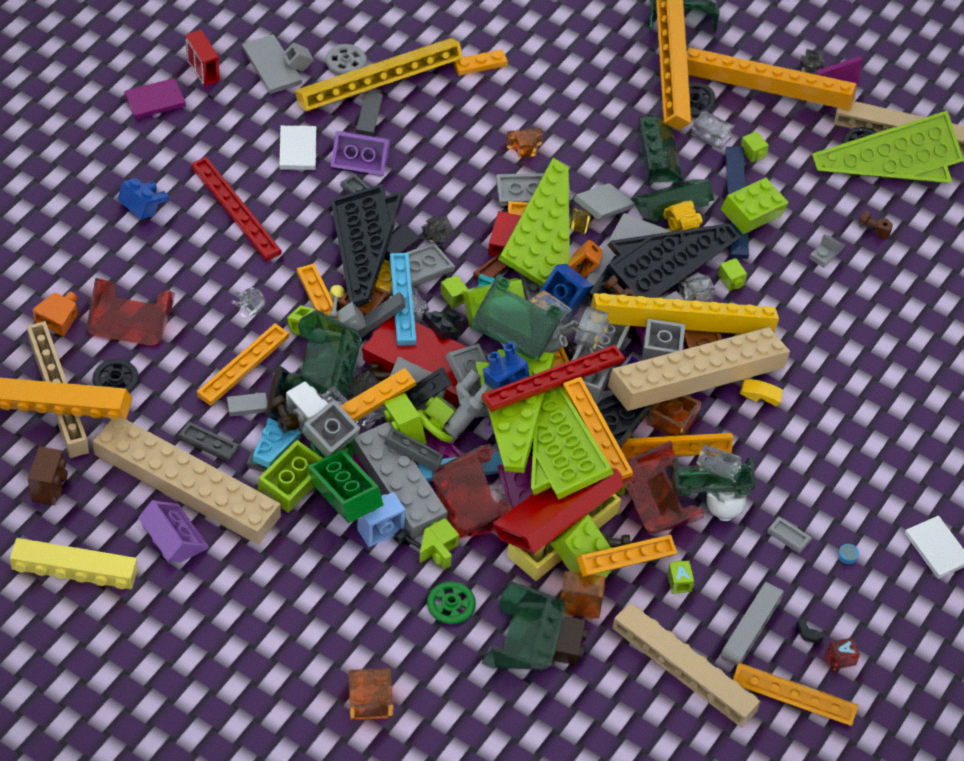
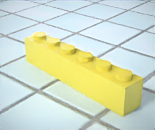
[10,538,138,589]

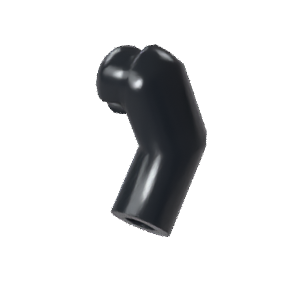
[796,619,824,643]

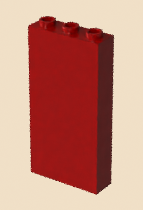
[361,315,489,407]
[492,468,624,554]

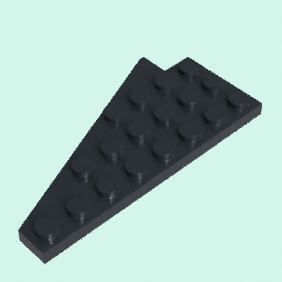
[331,184,404,306]
[606,223,741,298]

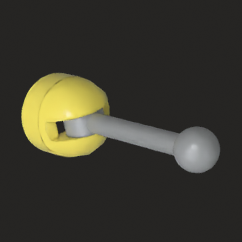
[329,285,345,318]

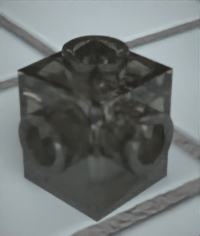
[799,49,825,75]
[421,216,454,244]
[346,372,379,399]

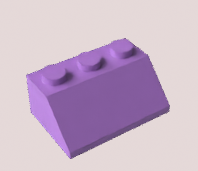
[331,131,391,175]
[138,500,209,562]

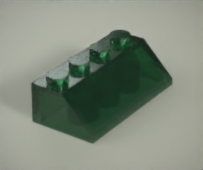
[637,115,683,183]
[632,179,714,222]

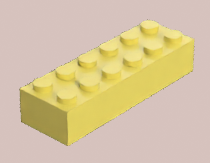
[507,493,621,581]

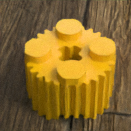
[663,200,702,231]

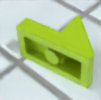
[419,527,452,570]

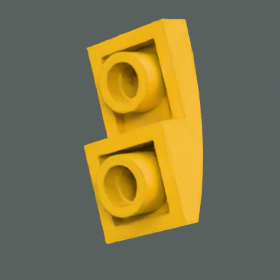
[740,379,783,407]

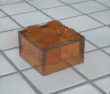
[647,395,702,436]
[559,571,605,619]
[348,668,393,720]

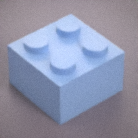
[357,492,405,547]

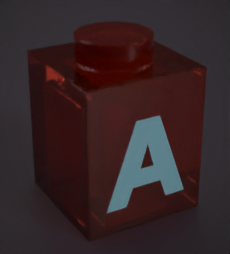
[825,637,860,670]

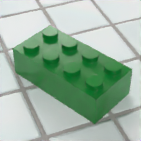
[308,449,384,523]

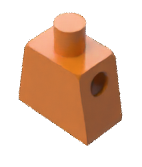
[568,240,603,278]
[33,292,78,337]

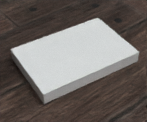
[280,126,316,170]
[905,516,964,579]

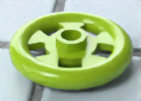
[417,409,454,443]

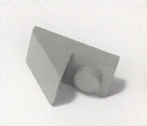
[809,234,845,268]

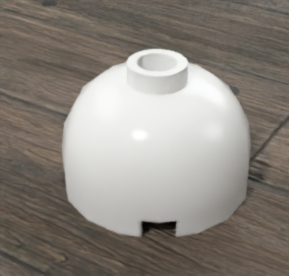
[706,485,747,521]

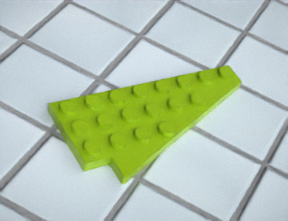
[812,111,964,183]
[498,158,570,287]
[476,349,555,473]
[531,386,614,500]

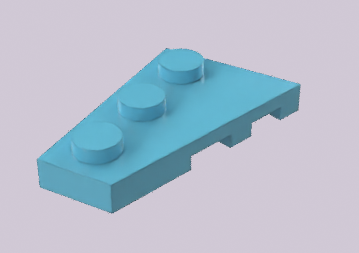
[253,418,301,468]

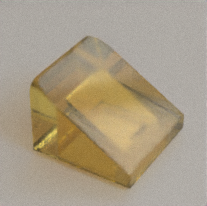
[569,208,591,234]

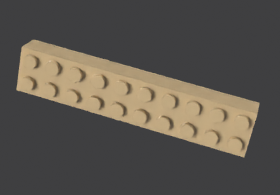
[608,327,790,411]
[93,419,281,545]

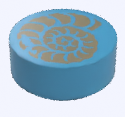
[838,544,859,564]

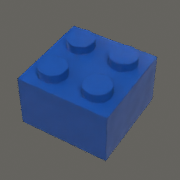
[538,263,594,318]

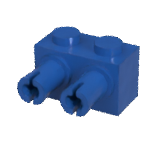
[117,178,169,220]
[483,342,530,390]

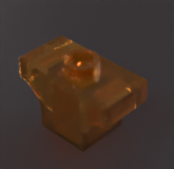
[506,128,543,158]

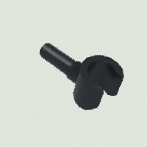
[394,529,421,549]

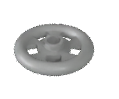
[325,44,367,75]

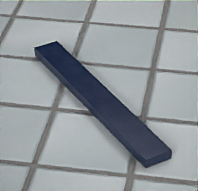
[725,146,749,259]

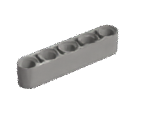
[721,582,784,666]

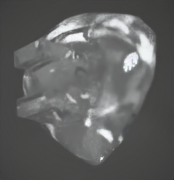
[231,288,266,319]

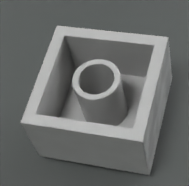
[641,319,685,361]
[302,400,360,457]

